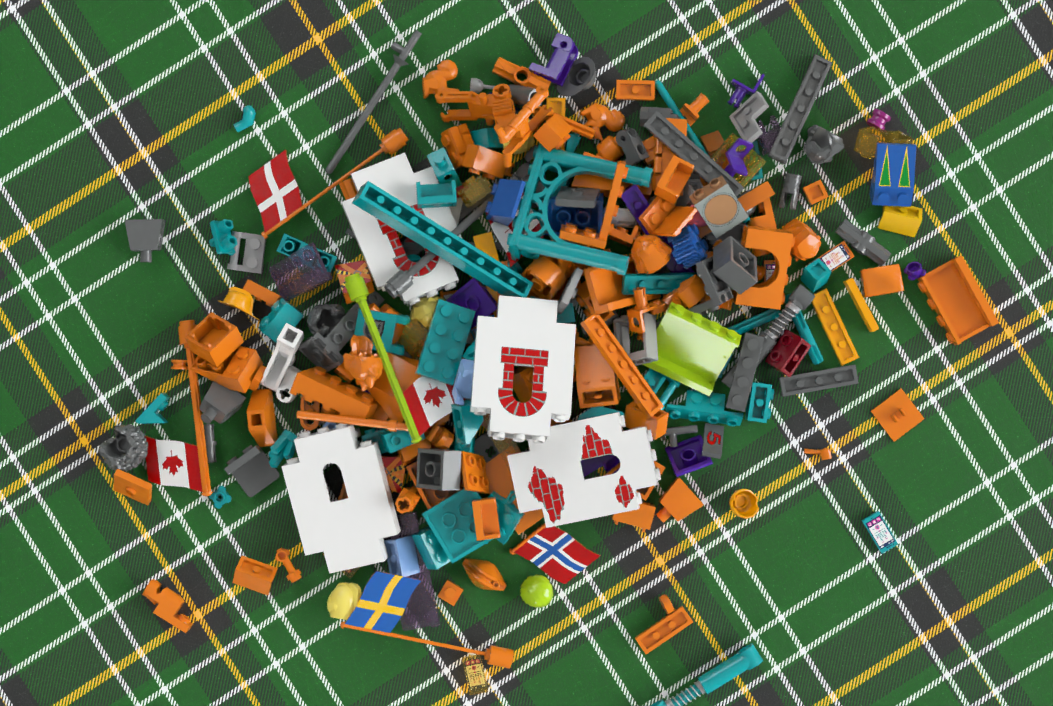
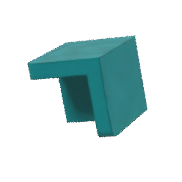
[801,258,832,292]

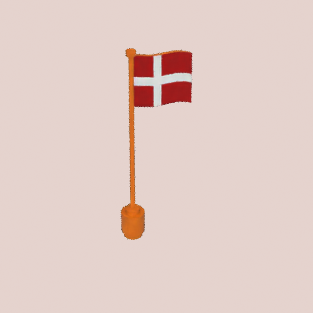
[249,128,409,239]

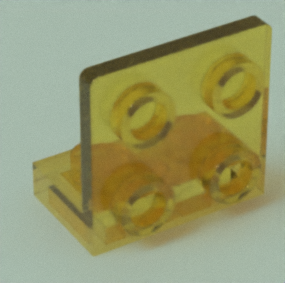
[711,133,766,187]

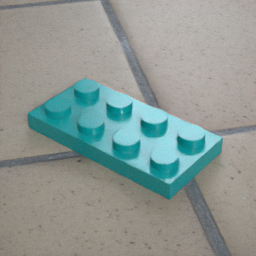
[415,299,476,386]

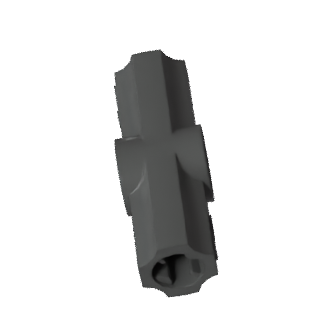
[835,219,891,267]

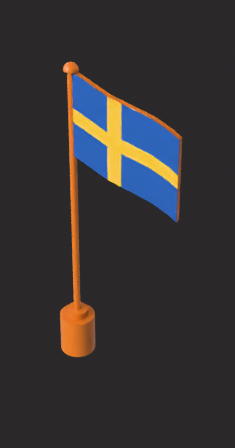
[340,571,514,669]

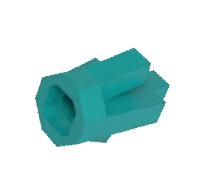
[268,429,298,468]

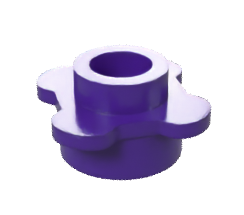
[904,261,926,281]

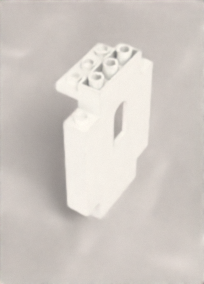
[282,423,401,574]

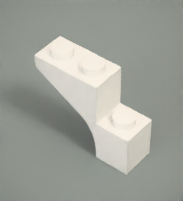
[260,323,304,392]

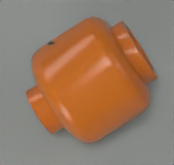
[596,136,624,162]

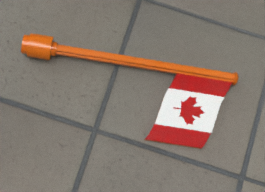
[145,320,213,496]

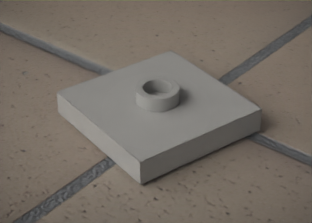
[557,268,583,314]

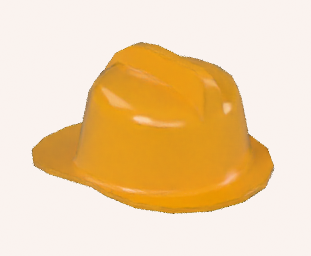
[218,286,260,321]

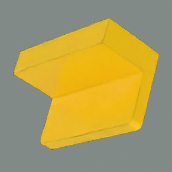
[878,206,923,237]

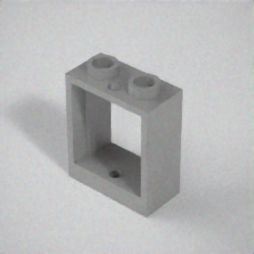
[613,312,658,366]

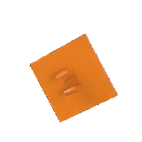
[871,388,924,442]

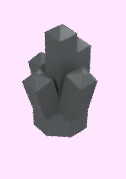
[640,107,680,127]

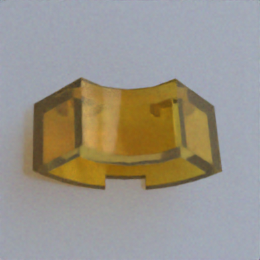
[854,126,913,159]

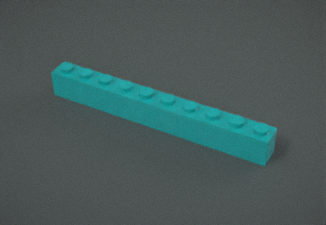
[352,181,533,298]

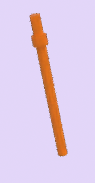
[297,411,408,432]

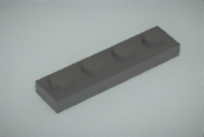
[725,332,765,412]
[779,364,859,397]

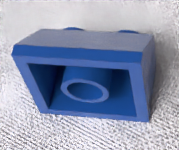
[485,179,526,226]

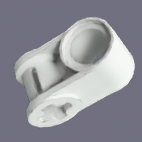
[276,366,301,403]

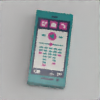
[861,511,898,554]

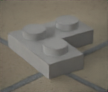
[729,91,769,143]

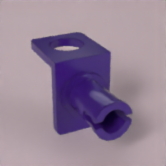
[727,74,765,109]
[724,138,754,177]

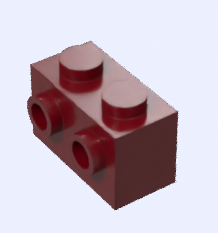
[765,329,811,377]

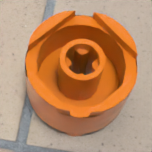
[521,255,566,300]

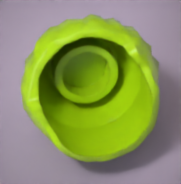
[520,574,553,608]

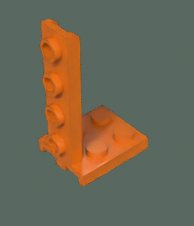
[559,161,629,249]

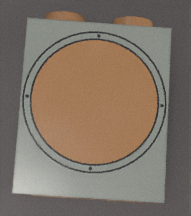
[689,175,749,238]

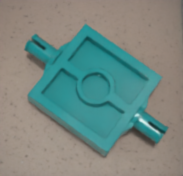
[486,491,524,545]

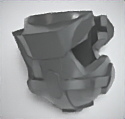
[804,125,844,164]
[307,304,345,337]

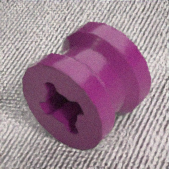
[866,109,891,132]

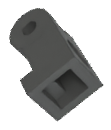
[616,128,650,166]

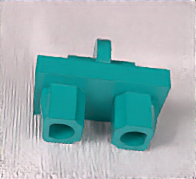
[209,219,238,255]

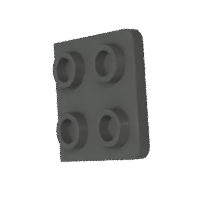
[224,445,280,497]

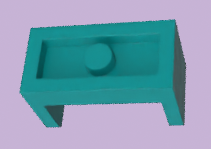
[416,180,457,209]

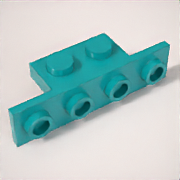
[665,390,743,426]

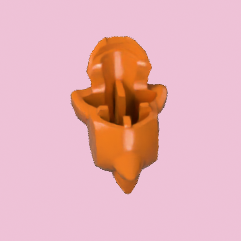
[343,335,383,391]

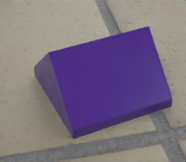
[665,435,713,477]

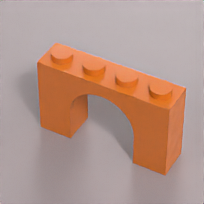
[731,225,795,310]

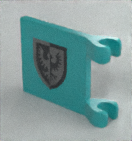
[354,308,410,355]

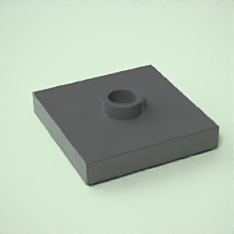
[555,186,600,208]

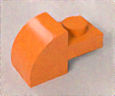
[663,274,706,309]

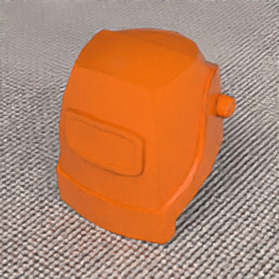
[781,219,821,261]

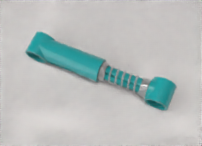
[651,643,763,706]

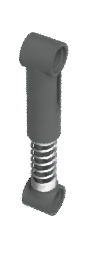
[721,284,815,388]

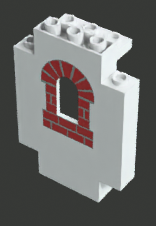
[342,153,462,305]
[470,295,576,444]

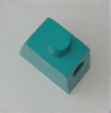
[427,147,462,188]

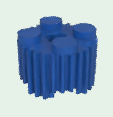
[667,224,709,269]

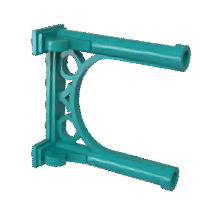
[507,142,654,276]

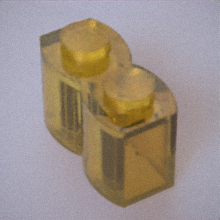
[398,318,428,359]

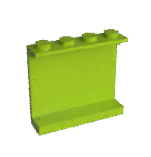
[642,302,742,396]

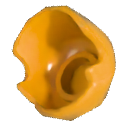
[729,488,759,519]

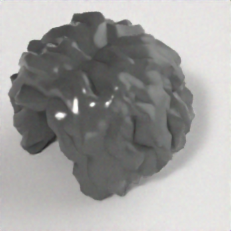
[99,424,148,472]

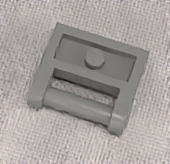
[227,231,267,274]

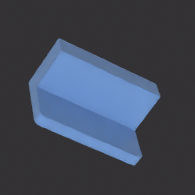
[384,535,420,577]

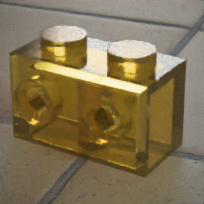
[457,175,492,208]

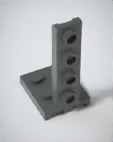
[656,256,734,329]
[298,289,385,372]

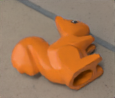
[422,60,459,99]
[579,102,625,141]

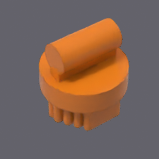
[426,424,454,449]

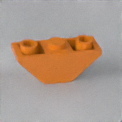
[247,389,278,447]

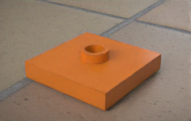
[113,469,152,506]

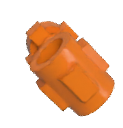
[275,547,301,583]

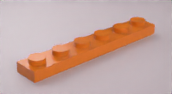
[580,312,664,419]

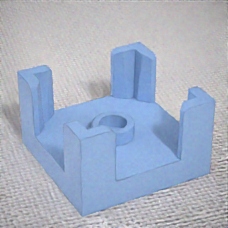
[452,359,474,405]

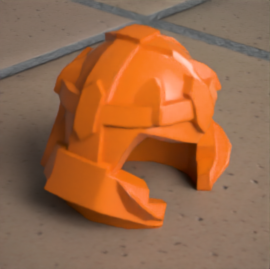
[631,234,672,275]

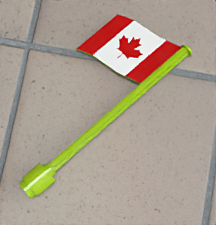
[345,273,466,443]

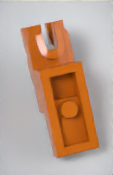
[747,198,777,257]
[142,579,193,633]

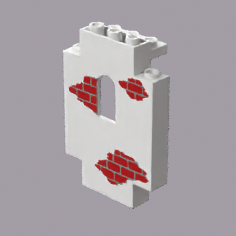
[507,412,661,528]

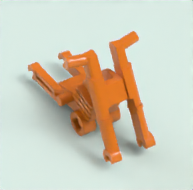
[435,84,554,167]

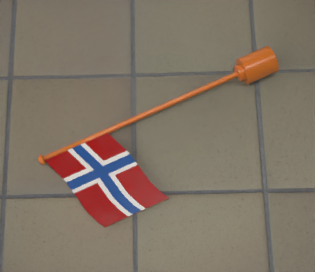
[509,463,620,584]

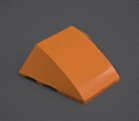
[367,352,422,423]

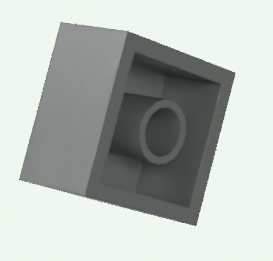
[713,236,758,294]
[416,448,461,491]

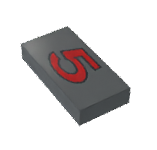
[701,423,724,459]

